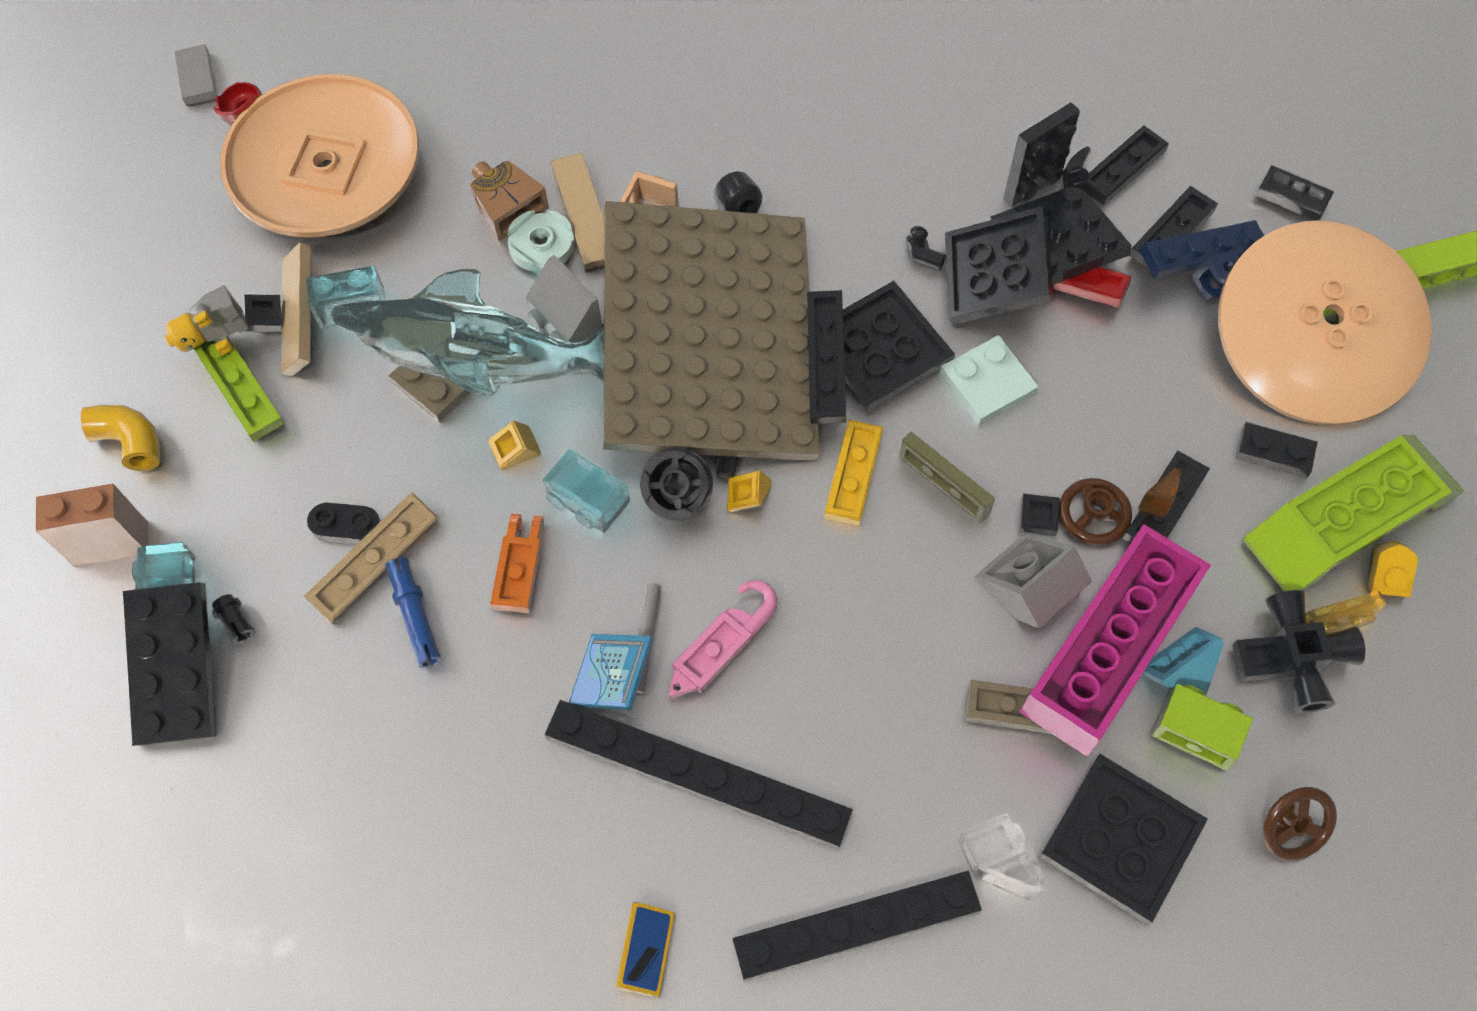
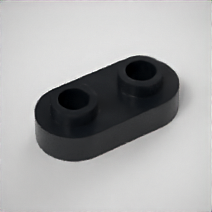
[307,502,381,545]

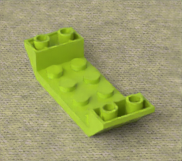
[1242,435,1465,591]

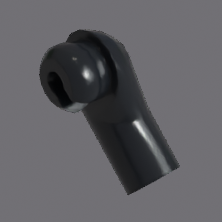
[906,226,946,271]

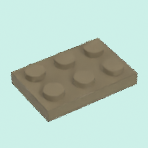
[388,308,514,422]

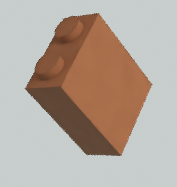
[36,483,148,567]

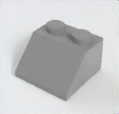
[526,255,603,360]
[975,532,1092,629]

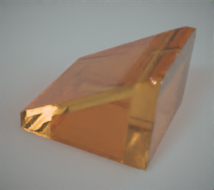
[1138,468,1182,517]

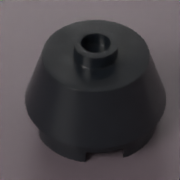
[640,447,713,521]

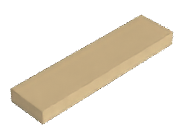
[551,153,604,271]
[281,242,311,377]
[304,492,438,623]

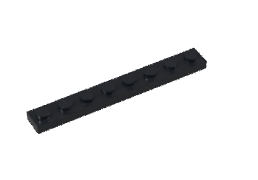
[544,700,853,850]

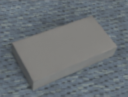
[174,44,217,105]

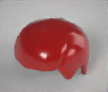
[213,82,263,126]

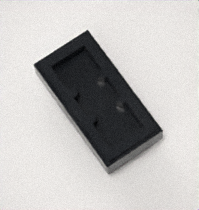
[1256,165,1334,221]

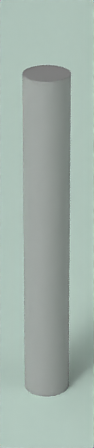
[636,583,661,695]

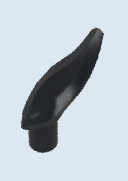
[1062,146,1091,188]

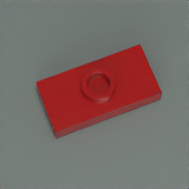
[1053,267,1132,308]

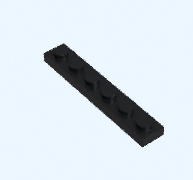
[732,870,982,982]

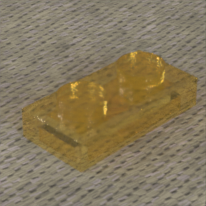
[1306,591,1386,635]

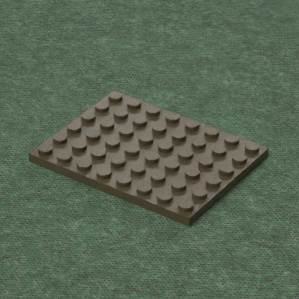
[603,201,820,461]

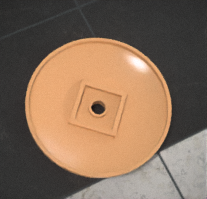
[220,74,419,238]
[1218,221,1432,425]

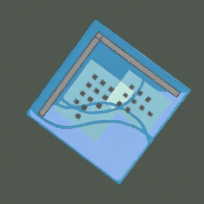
[569,634,654,710]

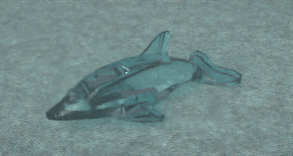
[330,269,603,397]

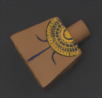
[470,161,549,241]

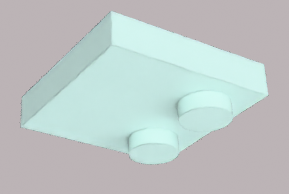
[939,335,1039,425]

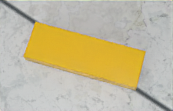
[824,419,883,527]

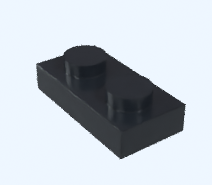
[1235,422,1318,479]

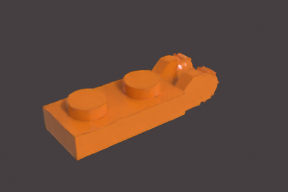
[490,513,544,613]

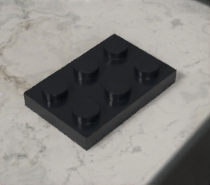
[1003,102,1080,207]

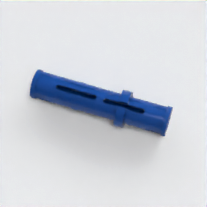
[385,557,442,668]

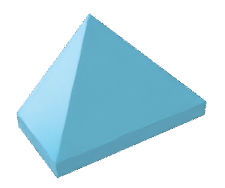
[1142,627,1224,695]

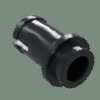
[212,594,255,644]

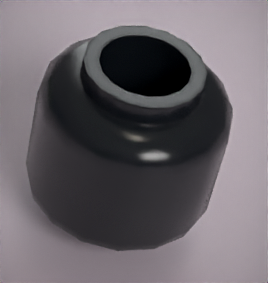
[714,171,763,214]

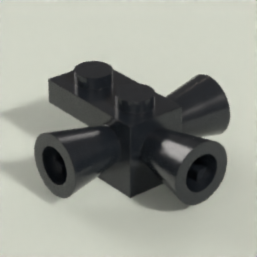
[1232,590,1366,713]

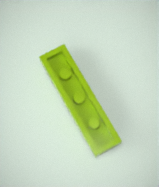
[194,339,285,442]

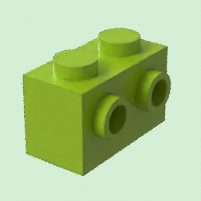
[1151,683,1253,771]

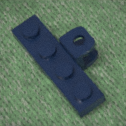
[1139,220,1264,300]

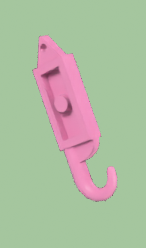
[669,580,778,698]

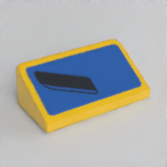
[616,902,675,998]

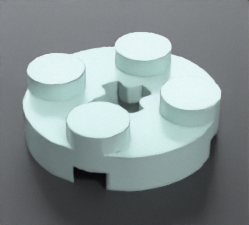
[507,209,576,275]

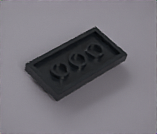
[123,582,216,746]

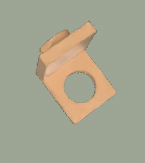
[620,171,679,207]

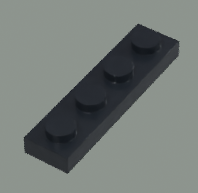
[807,290,847,424]

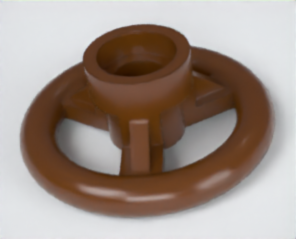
[1059,478,1132,545]
[1262,787,1337,861]

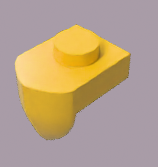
[1367,540,1418,598]

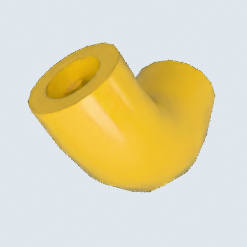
[81,405,160,471]

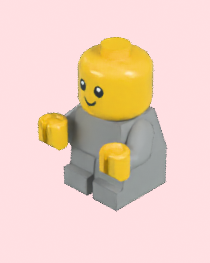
[165,285,249,356]

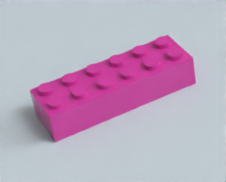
[1019,524,1211,757]

